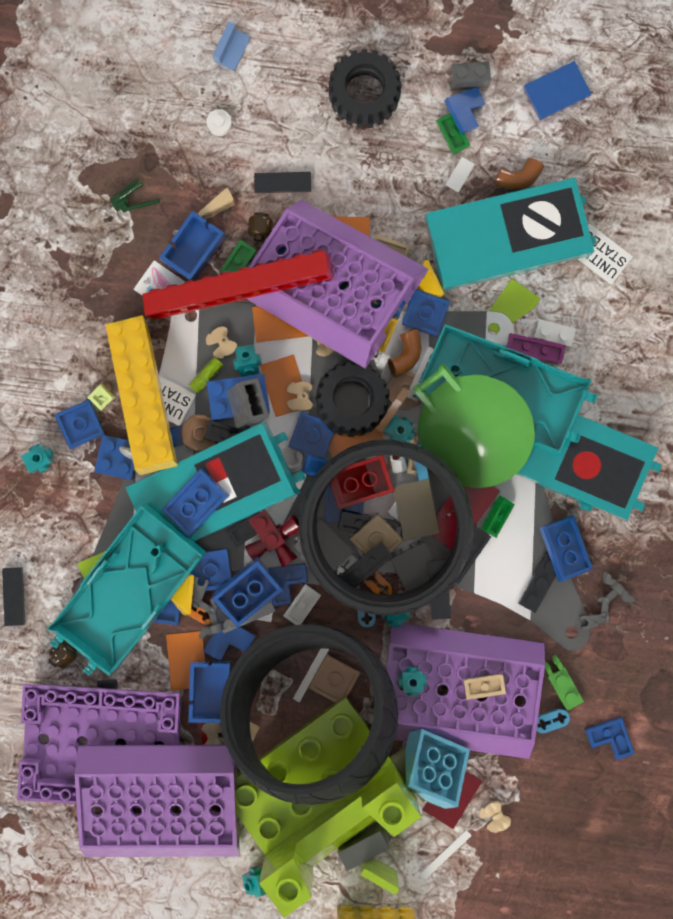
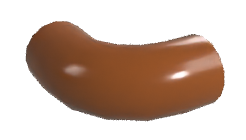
[494,158,544,191]
[388,329,422,377]

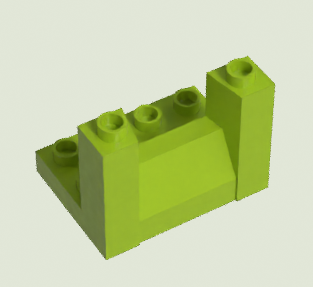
[235,696,421,918]

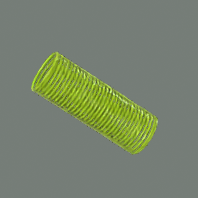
[188,356,224,394]

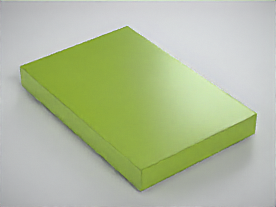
[360,857,399,895]

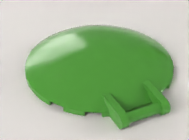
[413,364,535,488]

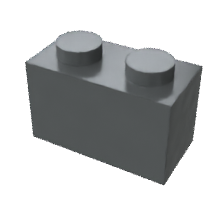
[449,61,491,91]

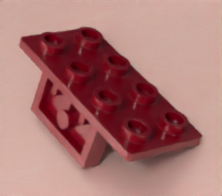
[431,486,500,550]

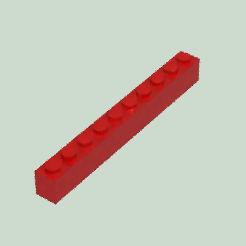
[143,250,334,320]

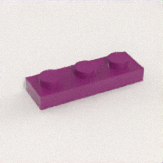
[506,333,566,365]

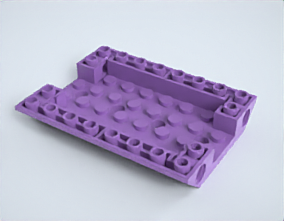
[247,200,429,369]
[386,624,545,759]
[17,683,182,810]
[75,744,240,857]

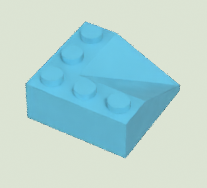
[405,729,470,809]

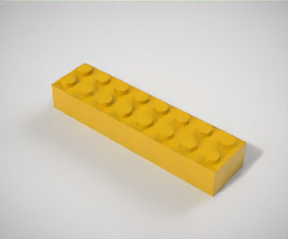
[105,315,178,475]

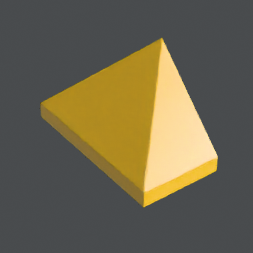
[417,259,444,298]
[171,575,194,615]

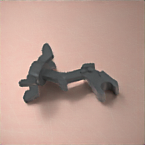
[579,572,635,630]
[192,577,236,638]

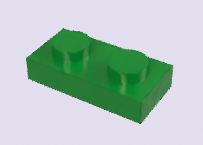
[436,113,470,155]
[220,240,257,273]
[481,495,515,538]

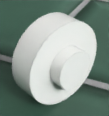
[207,110,232,136]

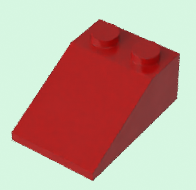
[330,455,394,509]

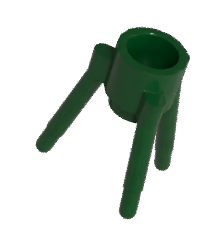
[110,179,160,213]

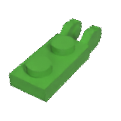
[545,655,584,711]

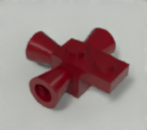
[245,509,299,568]

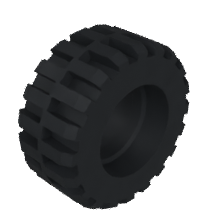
[329,49,402,128]
[315,361,390,437]

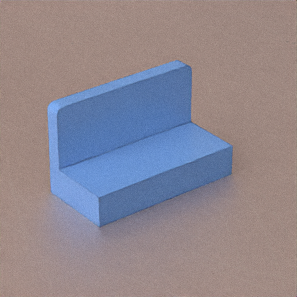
[213,21,250,71]

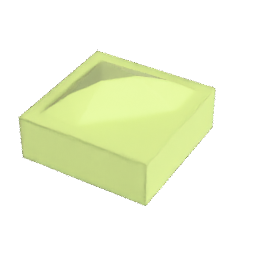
[88,383,115,410]

